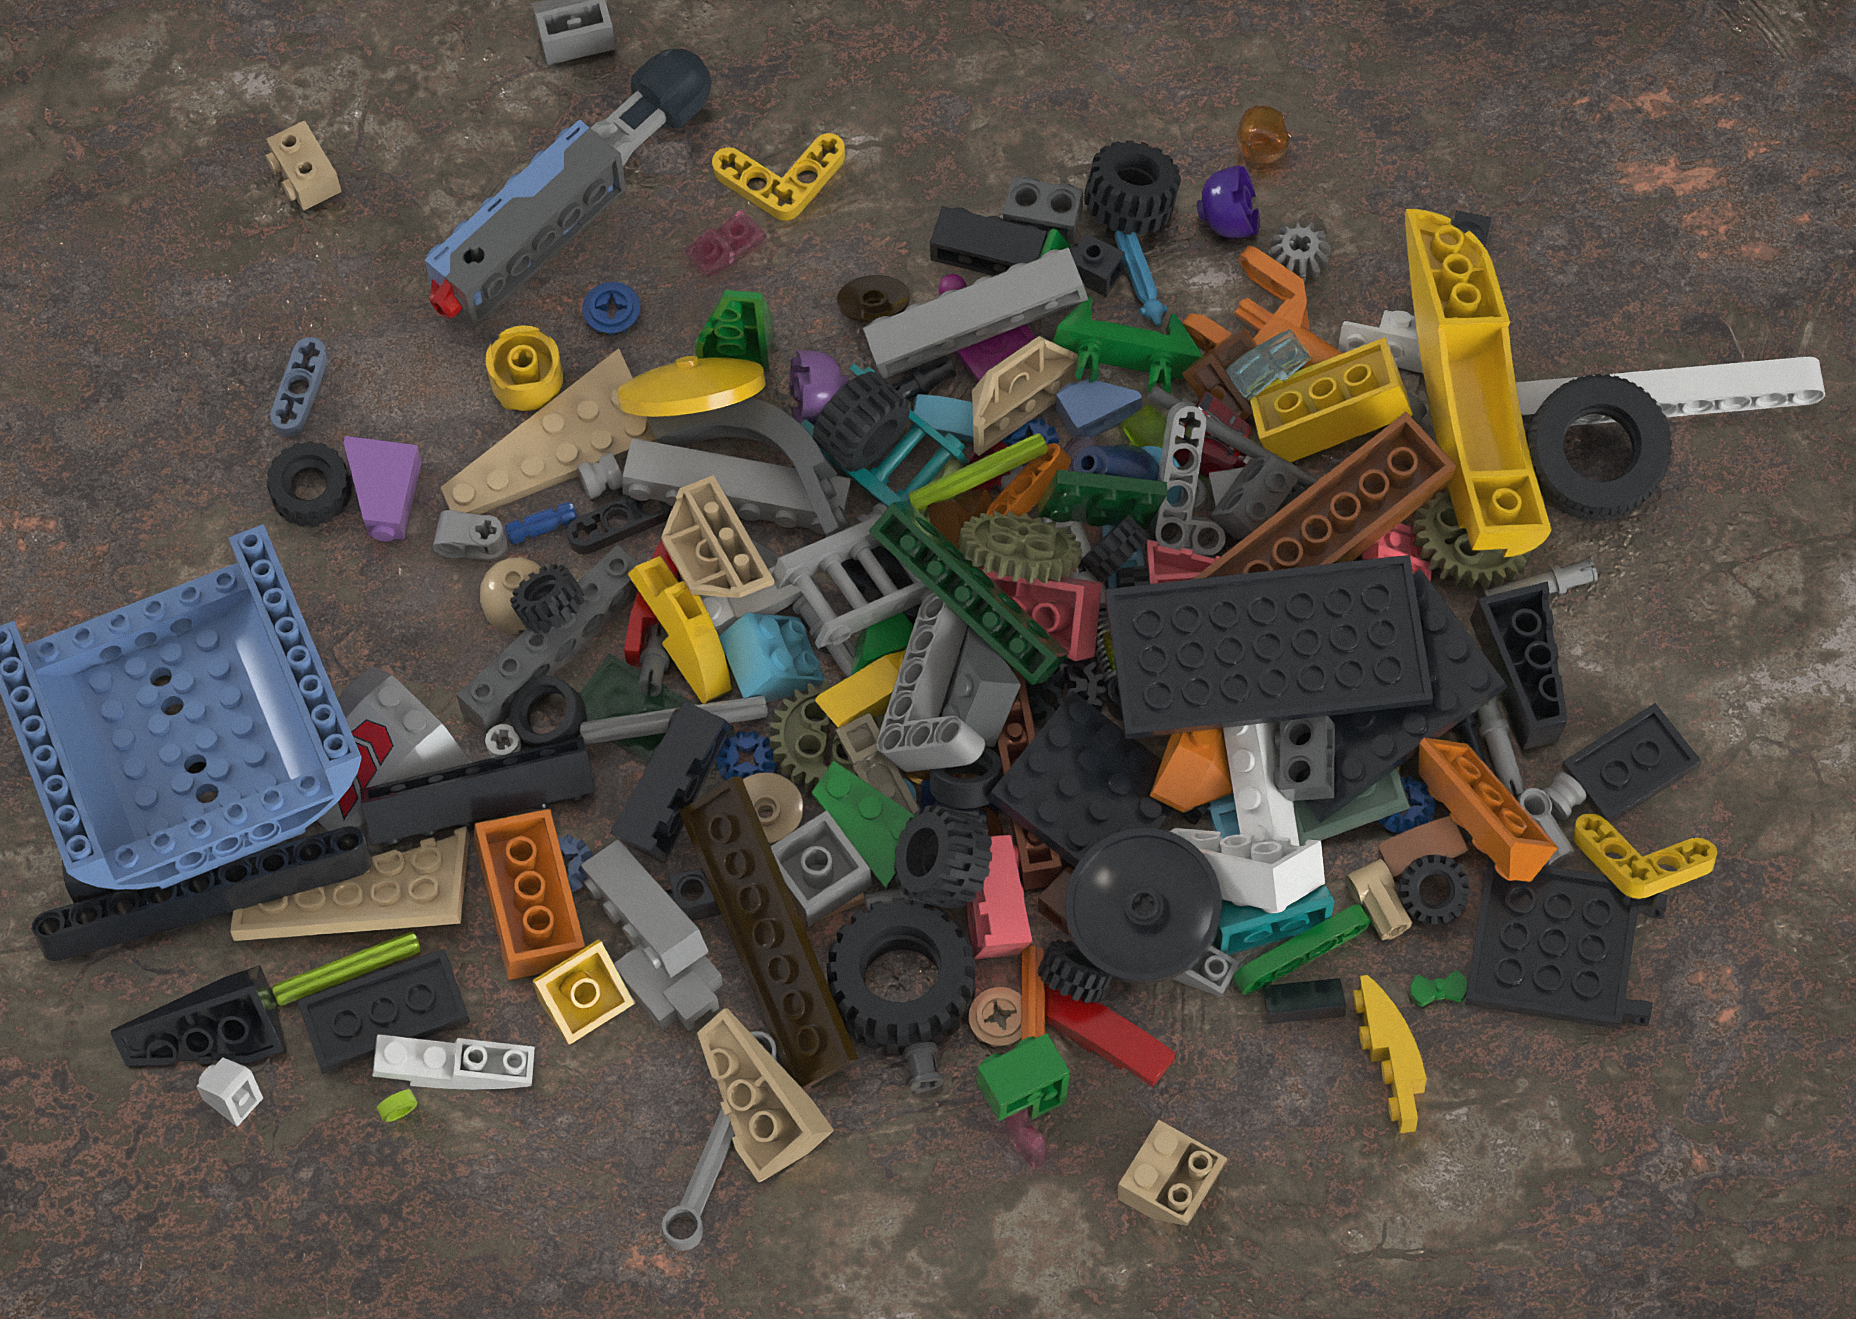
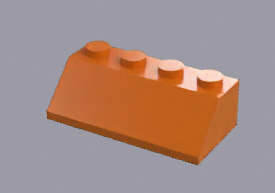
[1419,737,1558,882]
[474,809,585,980]

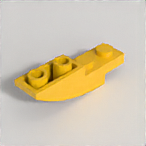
[628,556,732,704]
[1352,975,1427,1133]

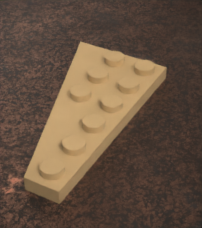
[440,348,659,515]

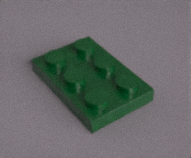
[1038,470,1167,529]

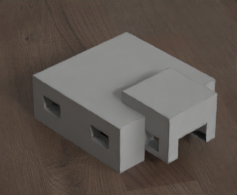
[614,944,723,1031]

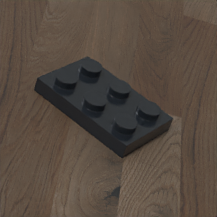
[1562,703,1701,824]

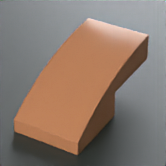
[1378,816,1469,881]

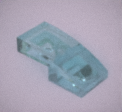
[1225,329,1311,401]

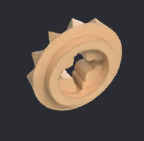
[969,987,1022,1048]

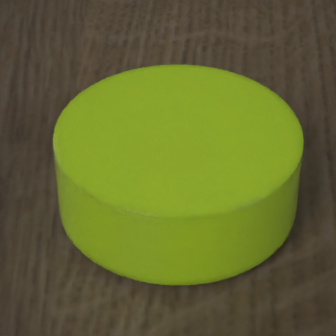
[376,1089,418,1122]

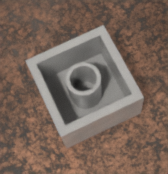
[770,810,872,927]

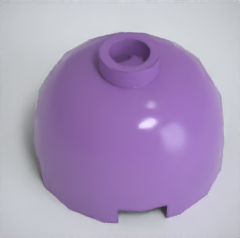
[789,350,849,424]

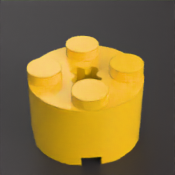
[486,325,563,411]

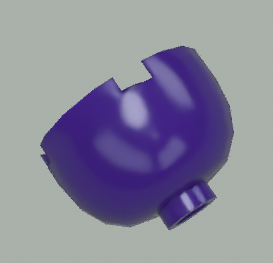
[1197,165,1260,239]

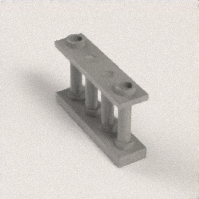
[771,514,934,649]

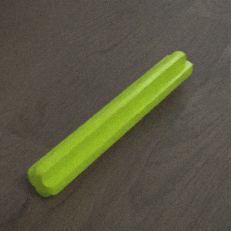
[908,433,1048,512]
[272,932,420,1006]

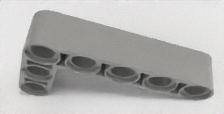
[877,593,985,772]

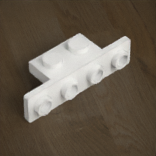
[1338,310,1423,373]

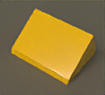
[533,939,635,1045]

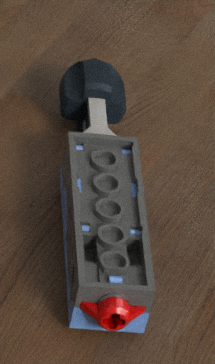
[425,48,712,329]

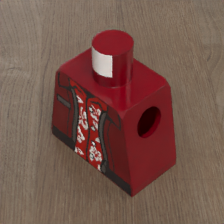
[1173,391,1252,478]

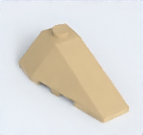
[697,1008,834,1182]

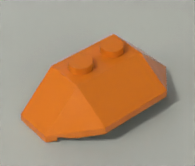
[1150,728,1233,813]

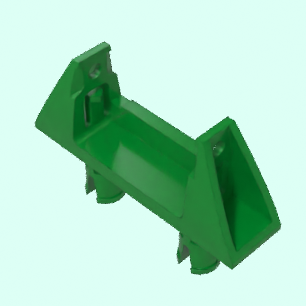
[1053,297,1202,394]

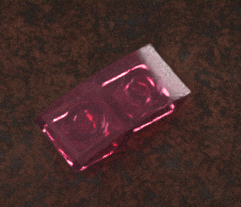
[684,208,767,278]
[1000,1108,1046,1169]

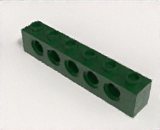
[869,500,1070,685]

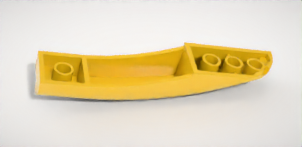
[1405,209,1552,558]

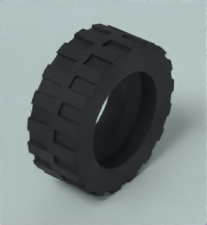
[266,441,352,527]

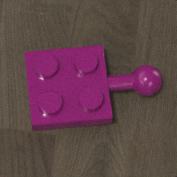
[938,274,1036,384]

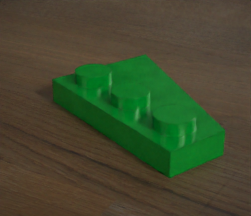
[812,761,915,890]

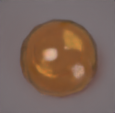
[1236,105,1291,163]

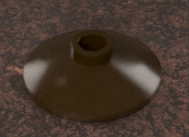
[837,275,910,323]

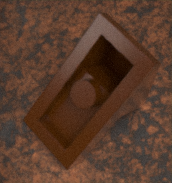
[928,488,993,554]

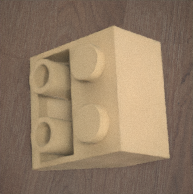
[1118,1120,1227,1226]

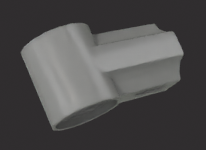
[1516,788,1575,867]

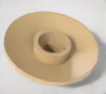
[743,773,803,844]

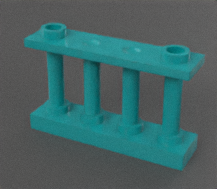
[800,363,969,508]

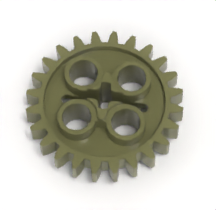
[1411,485,1532,590]
[958,511,1082,583]
[769,680,885,792]

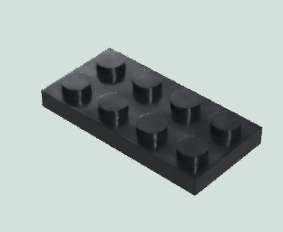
[297,949,470,1074]

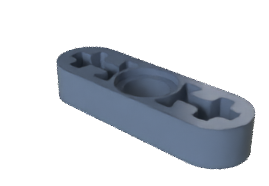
[270,337,328,437]

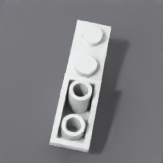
[372,1035,535,1090]

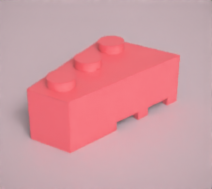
[966,835,1033,960]

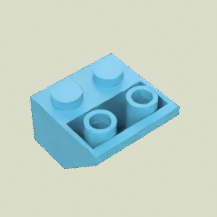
[719,613,825,703]

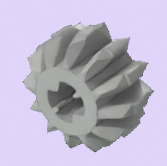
[1268,220,1331,282]

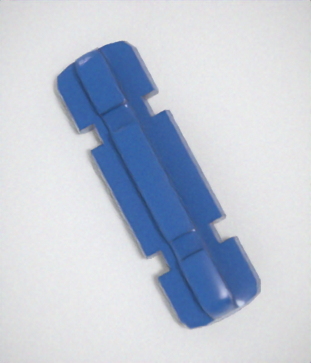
[505,502,577,544]

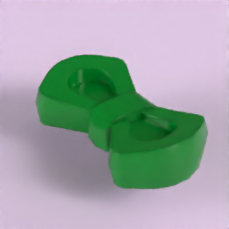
[1409,970,1468,1007]

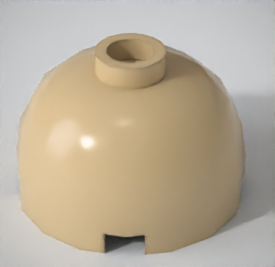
[480,557,541,634]

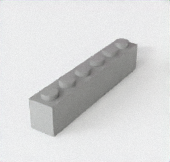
[863,247,1088,379]
[622,438,851,534]

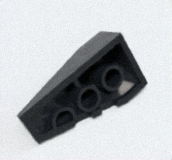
[111,965,285,1066]

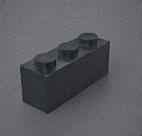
[930,206,1047,276]

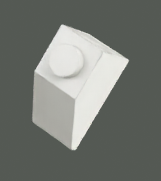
[196,1058,263,1127]

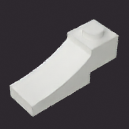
[700,566,803,636]

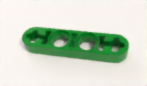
[1232,904,1371,995]

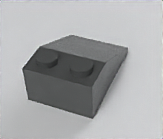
[941,625,1021,747]

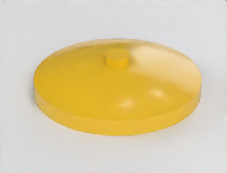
[617,356,766,417]

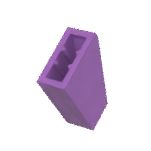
[344,436,422,542]

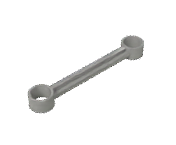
[662,1031,777,1251]

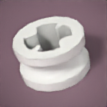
[485,724,521,758]

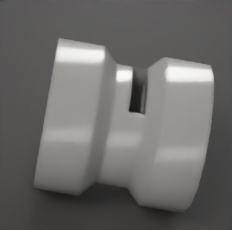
[577,453,623,500]

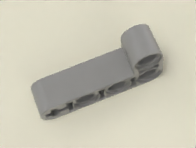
[1150,402,1225,555]

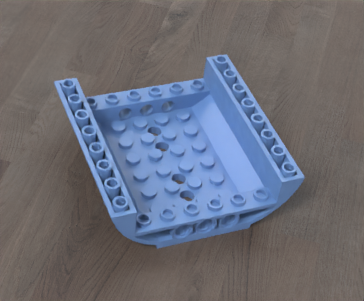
[0,524,362,889]

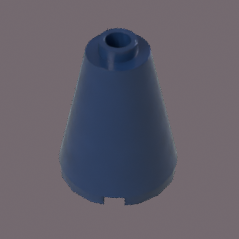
[1074,445,1159,481]

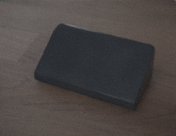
[1263,978,1346,1024]

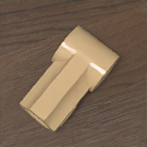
[1345,859,1412,940]

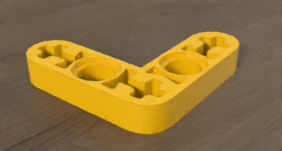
[712,133,845,221]
[1573,813,1717,899]

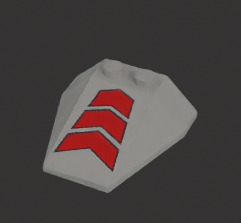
[316,666,471,832]

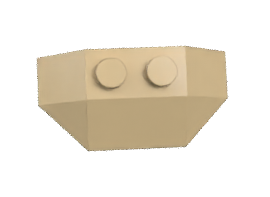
[972,336,1081,456]
[661,475,774,598]

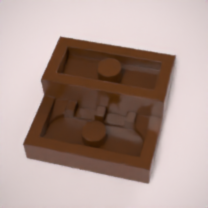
[1182,326,1280,420]

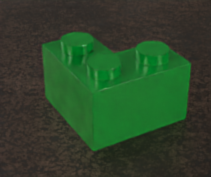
[976,1033,1070,1121]

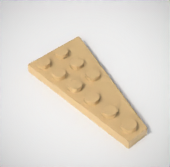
[230,826,470,941]

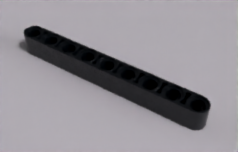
[31,826,373,961]

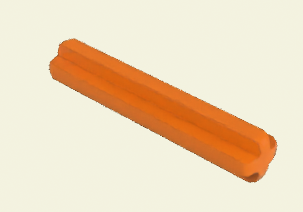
[1021,945,1045,1041]

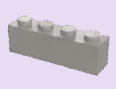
[581,839,709,978]

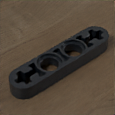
[566,496,673,555]

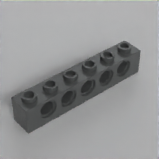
[456,545,639,735]

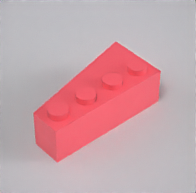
[972,561,1102,661]

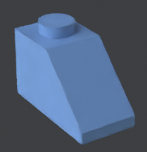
[1056,378,1142,445]

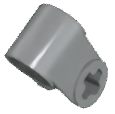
[433,510,508,561]

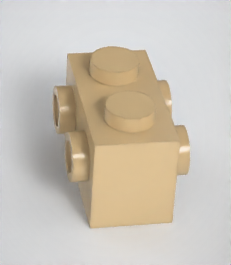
[265,120,342,211]

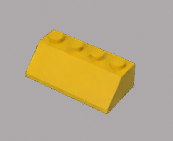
[1248,337,1413,463]

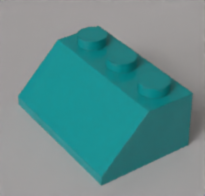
[1214,884,1335,956]

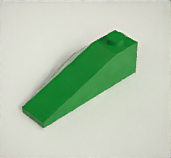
[695,290,774,370]

